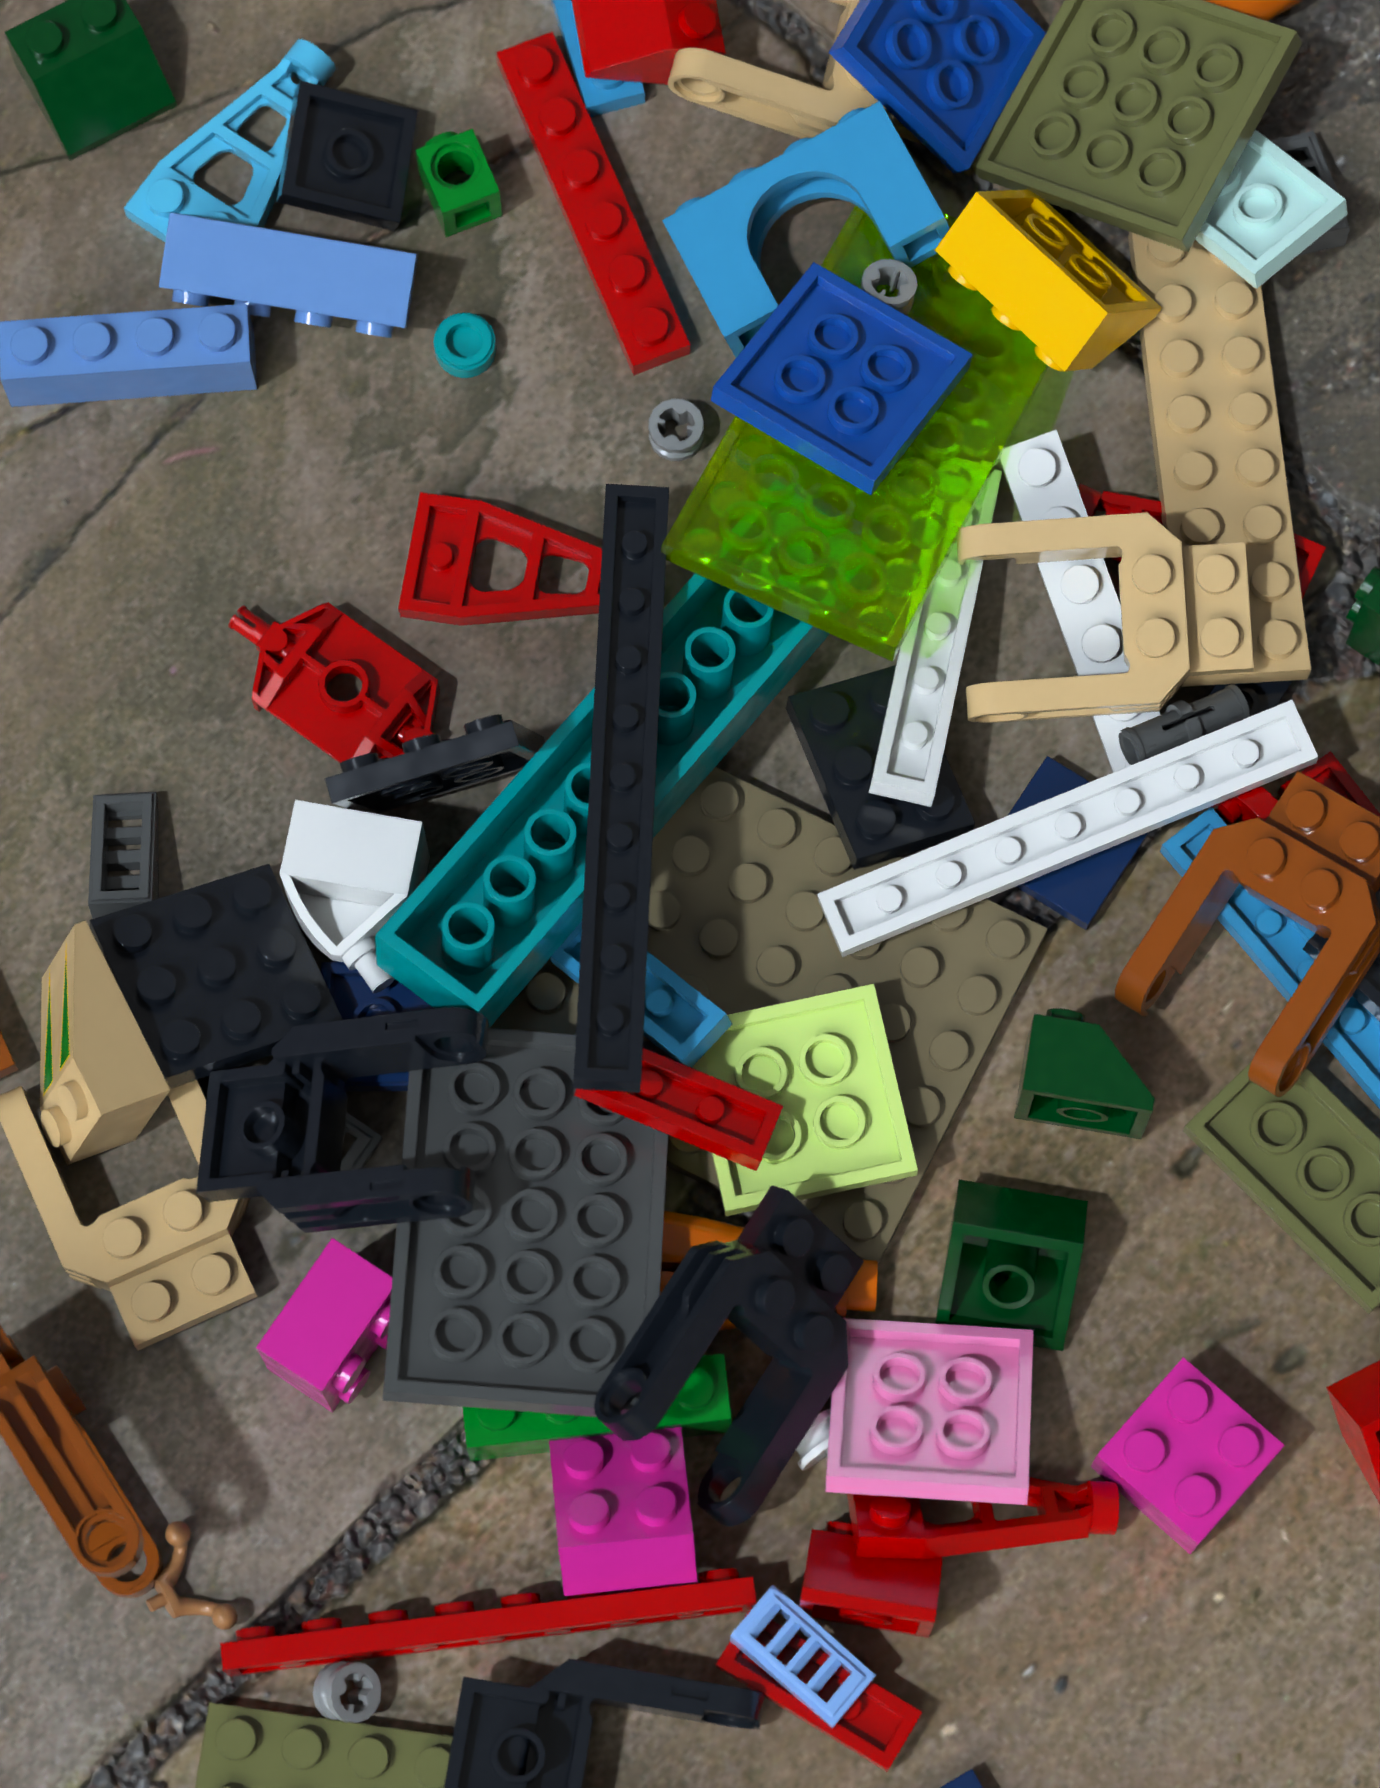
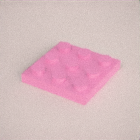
[826,1318,1034,1505]

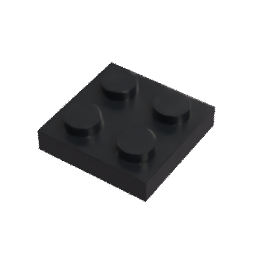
[276,81,418,231]

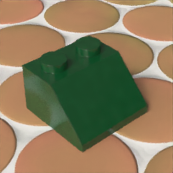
[4,0,177,161]
[1014,1008,1155,1139]
[935,1179,1088,1351]

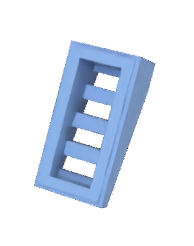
[730,1585,876,1729]

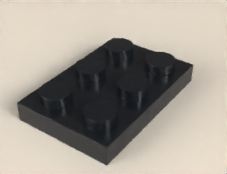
[786,665,975,870]

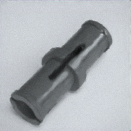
[1119,684,1250,765]

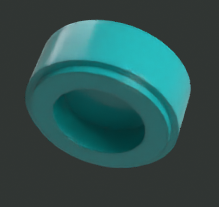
[434,313,496,378]

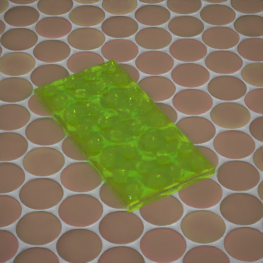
[661,205,1049,662]

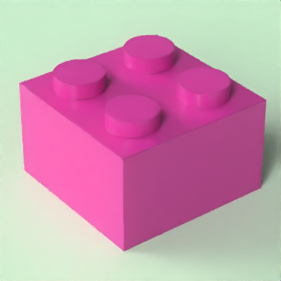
[256,1238,392,1413]
[1091,1357,1285,1555]
[549,1427,697,1596]

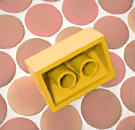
[935,189,1162,372]

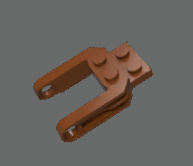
[1115,771,1380,1097]
[0,1325,163,1598]

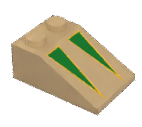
[40,921,170,1165]

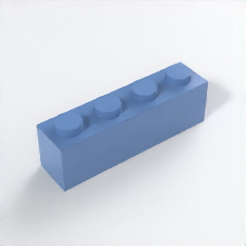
[159,213,419,338]
[0,304,257,407]

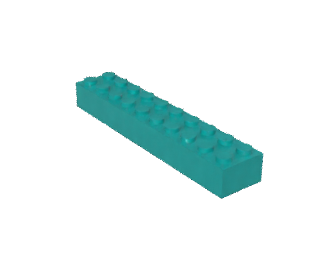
[375,482,876,1029]

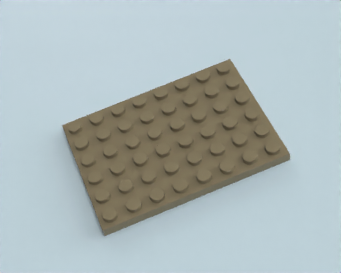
[490,767,1048,1266]

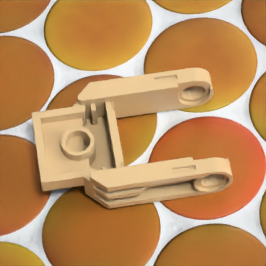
[668,0,922,144]
[956,512,1254,723]
[0,1080,258,1351]

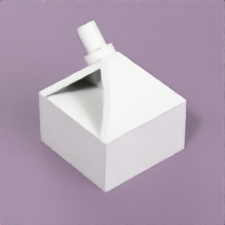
[280,800,430,993]

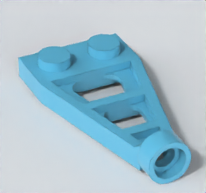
[124,39,336,242]

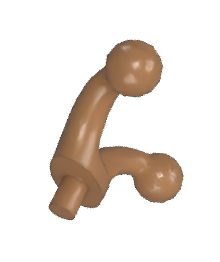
[146,1521,238,1630]

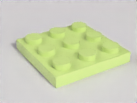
[692,984,918,1216]

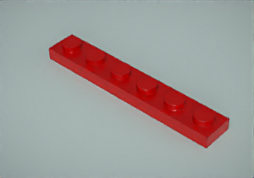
[496,32,690,375]

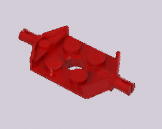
[228,602,440,763]

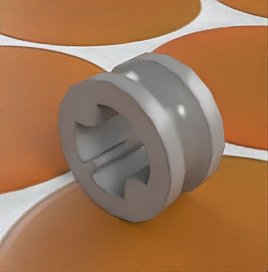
[860,259,918,316]
[648,399,704,461]
[313,1661,381,1723]

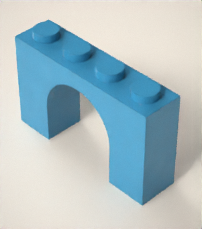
[662,101,950,358]

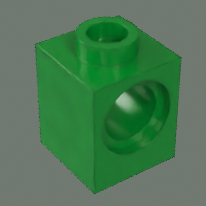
[416,128,502,237]

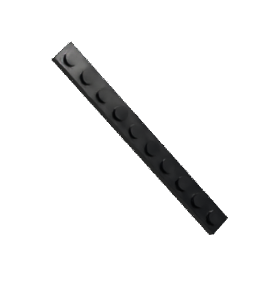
[573,484,669,1092]

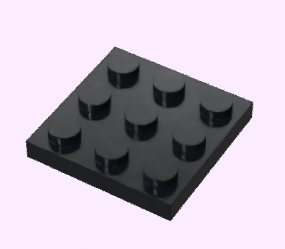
[325,714,545,814]
[89,864,343,1089]

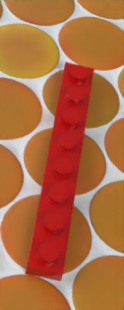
[220,1568,756,1677]

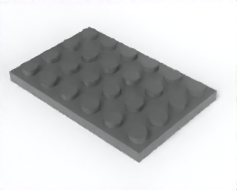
[383,1028,672,1417]

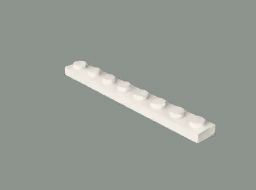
[817,700,1318,957]

